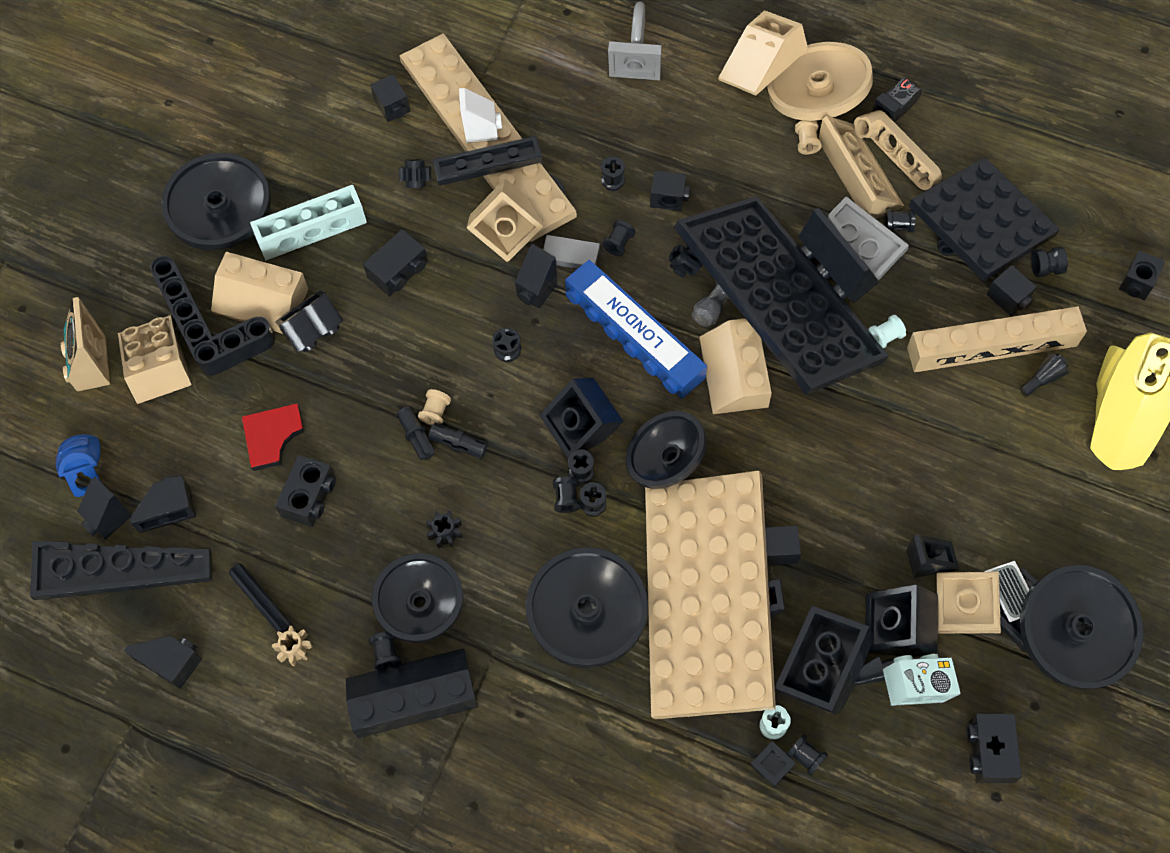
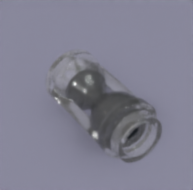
[692,282,729,327]

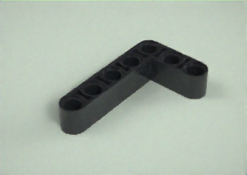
[150,256,275,376]

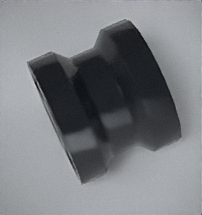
[492,328,521,362]

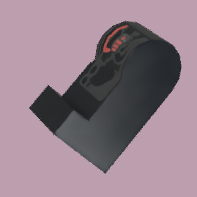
[873,77,922,123]

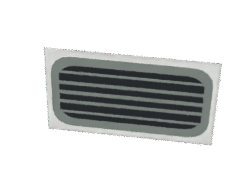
[984,561,1029,622]

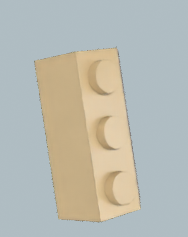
[211,252,308,334]
[699,319,772,414]

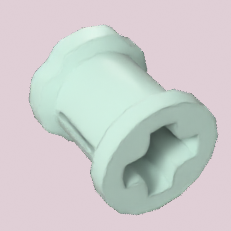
[868,315,906,349]
[760,705,790,740]

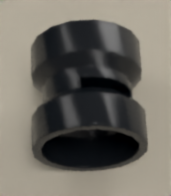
[1031,247,1068,277]

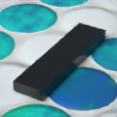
[433,136,543,186]

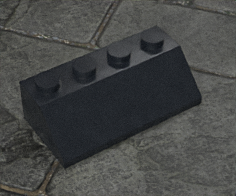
[346,648,478,739]

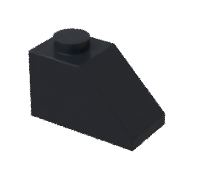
[515,244,558,308]
[130,475,196,533]
[77,477,132,540]
[124,636,202,689]

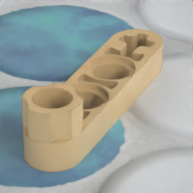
[854,110,942,190]

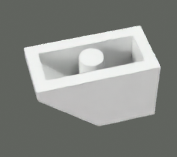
[459,88,502,143]

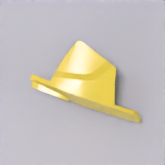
[1090,333,1170,470]

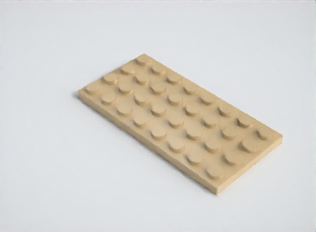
[645,471,776,719]

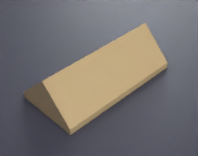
[818,115,904,219]

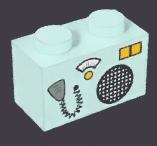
[883,654,961,706]

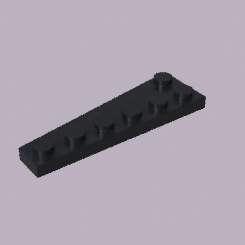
[30,541,212,600]

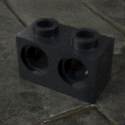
[275,455,336,527]

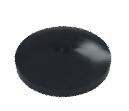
[162,153,271,250]
[526,548,648,668]
[1020,565,1143,690]

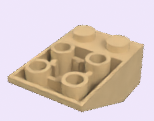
[718,10,808,96]
[118,315,192,404]

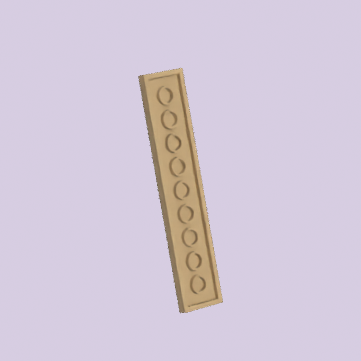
[400,33,577,242]

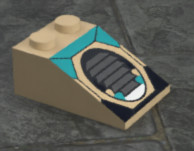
[61,297,110,391]

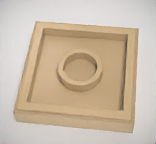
[937,572,1001,634]

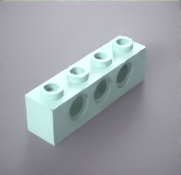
[250,185,367,260]

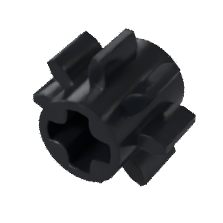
[399,159,431,188]
[669,244,702,278]
[426,510,462,548]

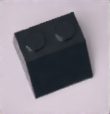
[540,377,624,458]
[865,585,938,657]

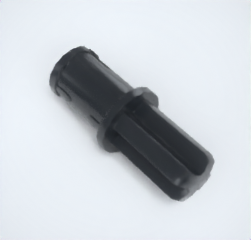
[396,406,435,461]

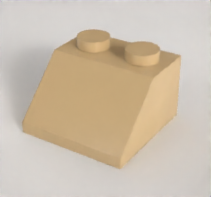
[467,178,544,262]

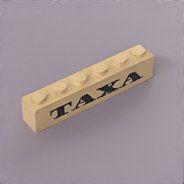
[907,306,1087,372]

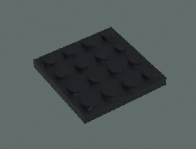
[908,157,1060,281]

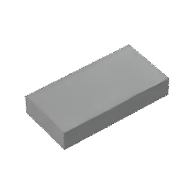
[543,235,600,269]

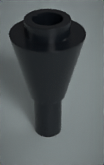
[1020,353,1069,397]

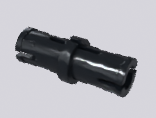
[428,422,488,460]

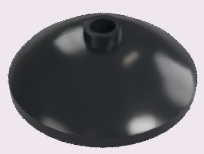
[626,411,707,489]
[372,553,463,642]

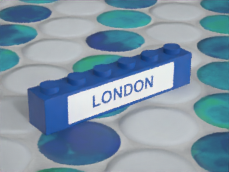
[565,259,707,399]

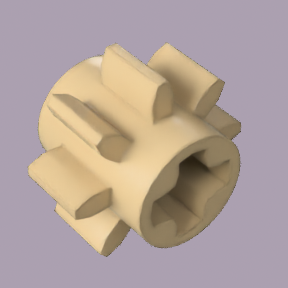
[272,626,312,666]

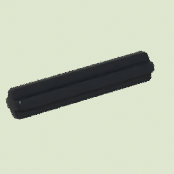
[229,563,293,633]

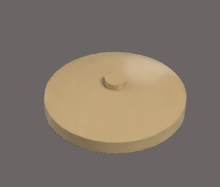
[767,42,873,121]

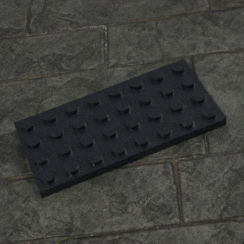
[674,196,889,395]

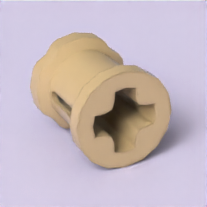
[795,120,822,155]
[418,389,451,426]

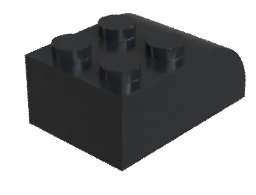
[775,606,874,715]

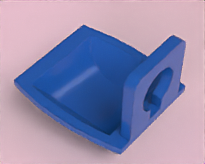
[56,434,101,497]

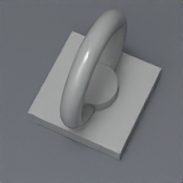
[608,1,662,80]

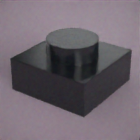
[750,741,796,788]

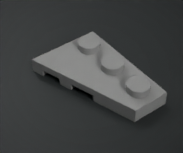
[828,197,909,281]

